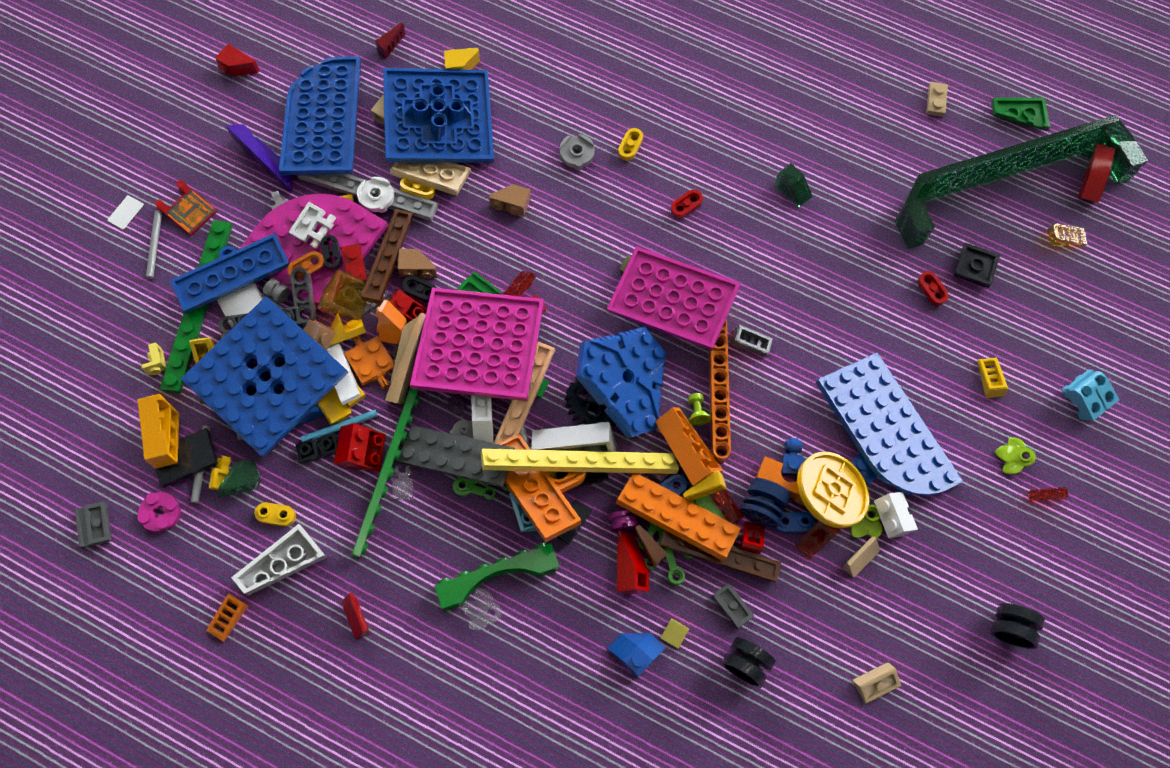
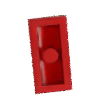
[341,593,370,639]

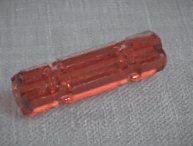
[1028,487,1069,501]

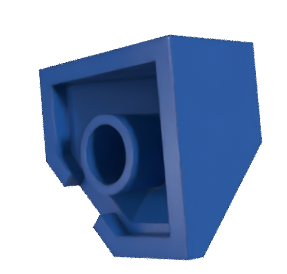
[607,633,665,678]

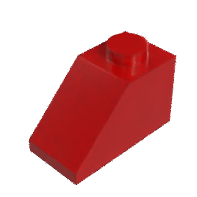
[215,44,260,77]

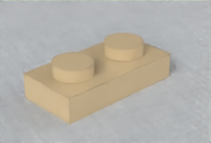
[926,82,948,117]

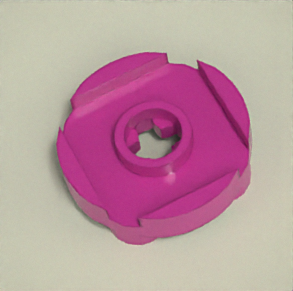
[137,492,181,533]

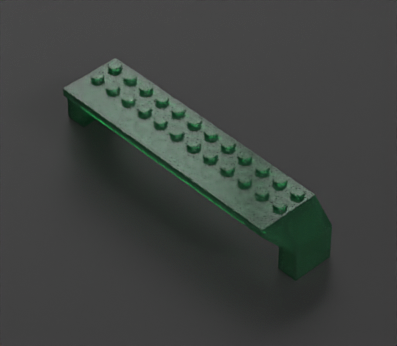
[894,115,1148,249]

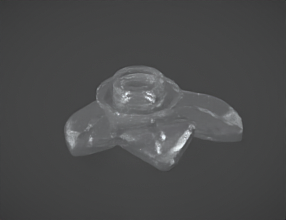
[461,588,502,630]

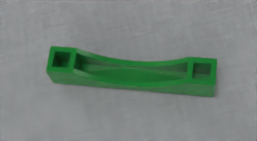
[434,543,560,612]

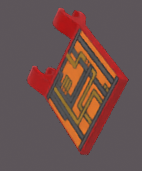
[155,180,218,236]

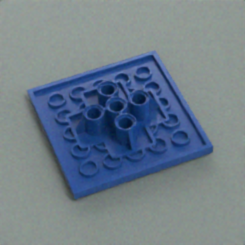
[383,68,494,163]
[181,296,349,458]

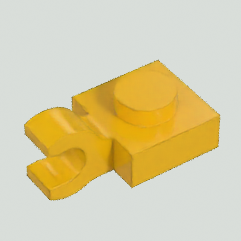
[209,456,234,492]

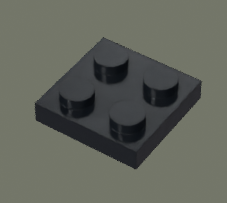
[953,242,1000,288]

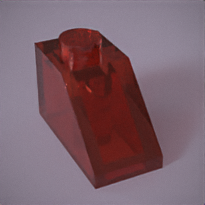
[795,521,842,560]

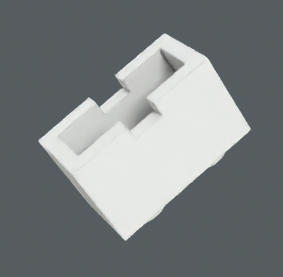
[874,492,918,538]

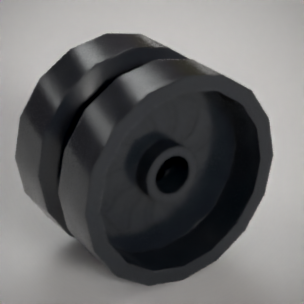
[991,603,1045,649]
[721,637,776,688]

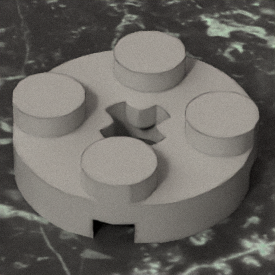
[560,134,595,170]

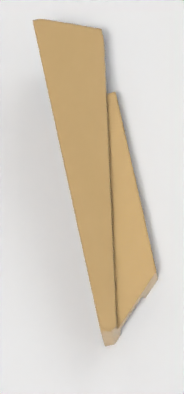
[385,313,426,405]

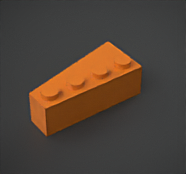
[655,407,724,486]

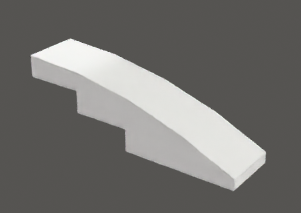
[327,342,361,405]

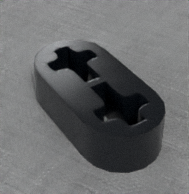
[321,235,343,271]

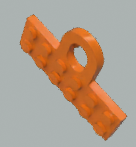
[497,434,587,543]

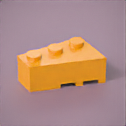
[137,394,179,469]

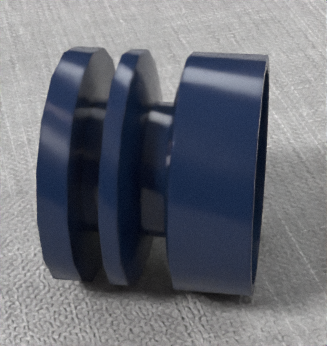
[739,478,791,528]

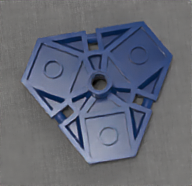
[576,327,666,438]

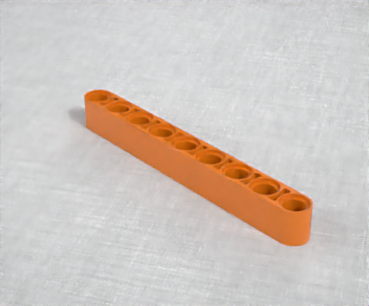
[708,318,731,464]

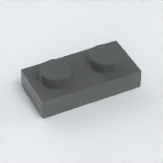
[712,583,754,629]

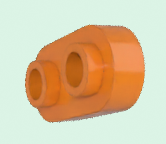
[288,251,324,280]

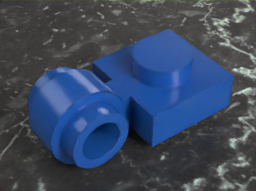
[782,438,803,476]

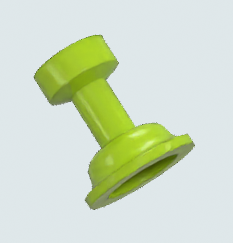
[688,393,712,426]

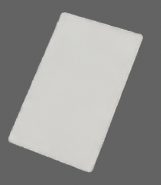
[107,195,144,229]

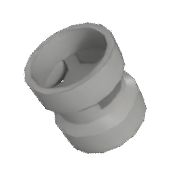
[263,278,290,304]

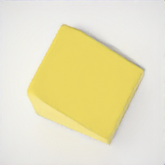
[660,619,689,649]

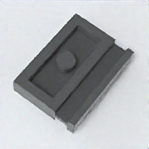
[75,501,112,548]

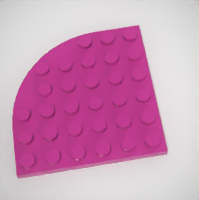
[239,194,389,313]

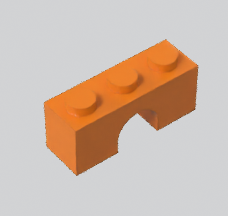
[756,456,805,505]

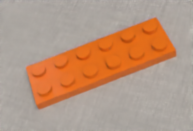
[616,473,741,561]

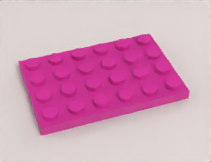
[607,246,741,351]

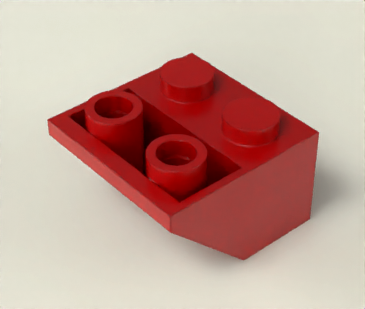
[334,423,386,472]

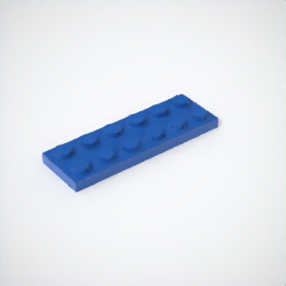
[170,233,290,314]

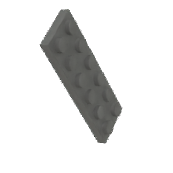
[398,426,516,488]

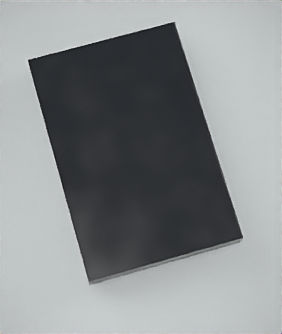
[156,428,218,488]

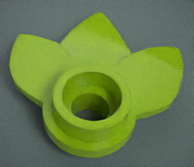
[994,437,1036,474]
[851,505,882,538]

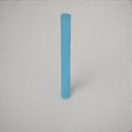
[301,409,378,441]

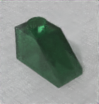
[775,163,813,208]
[217,459,261,497]

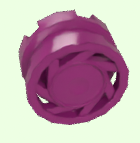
[609,510,638,533]

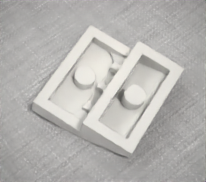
[217,283,263,328]

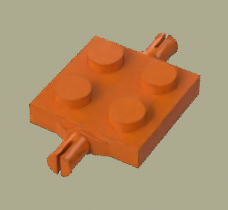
[344,335,395,389]

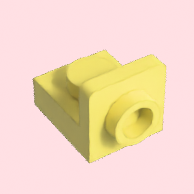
[141,342,167,375]

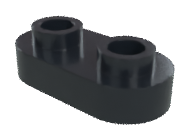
[402,276,437,303]

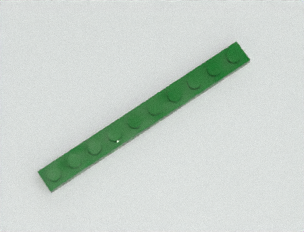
[160,220,233,394]
[351,387,419,559]

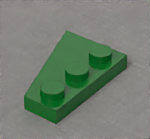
[991,98,1050,131]

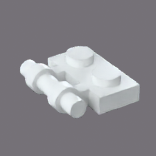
[289,202,336,249]

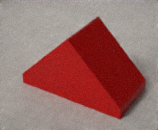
[739,521,765,555]

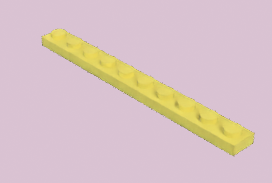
[481,449,679,474]

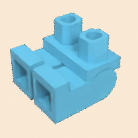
[1062,370,1119,421]

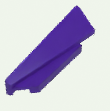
[226,124,293,193]

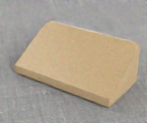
[843,536,880,577]
[853,663,901,704]

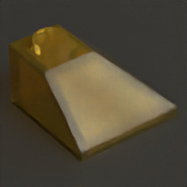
[318,270,366,320]

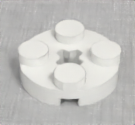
[357,177,394,213]

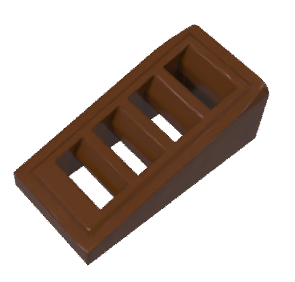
[635,525,667,568]

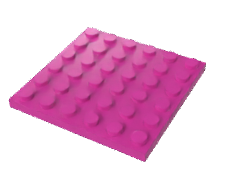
[410,288,544,401]

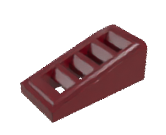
[375,22,406,59]

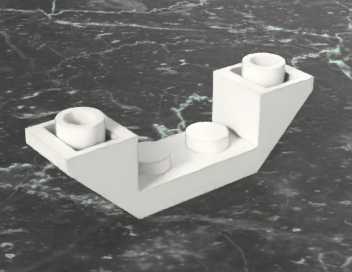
[471,395,494,443]

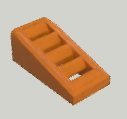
[206,593,249,642]

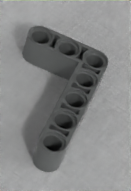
[219,268,316,333]

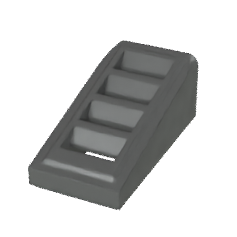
[730,324,773,356]

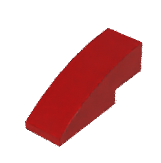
[1078,144,1115,203]

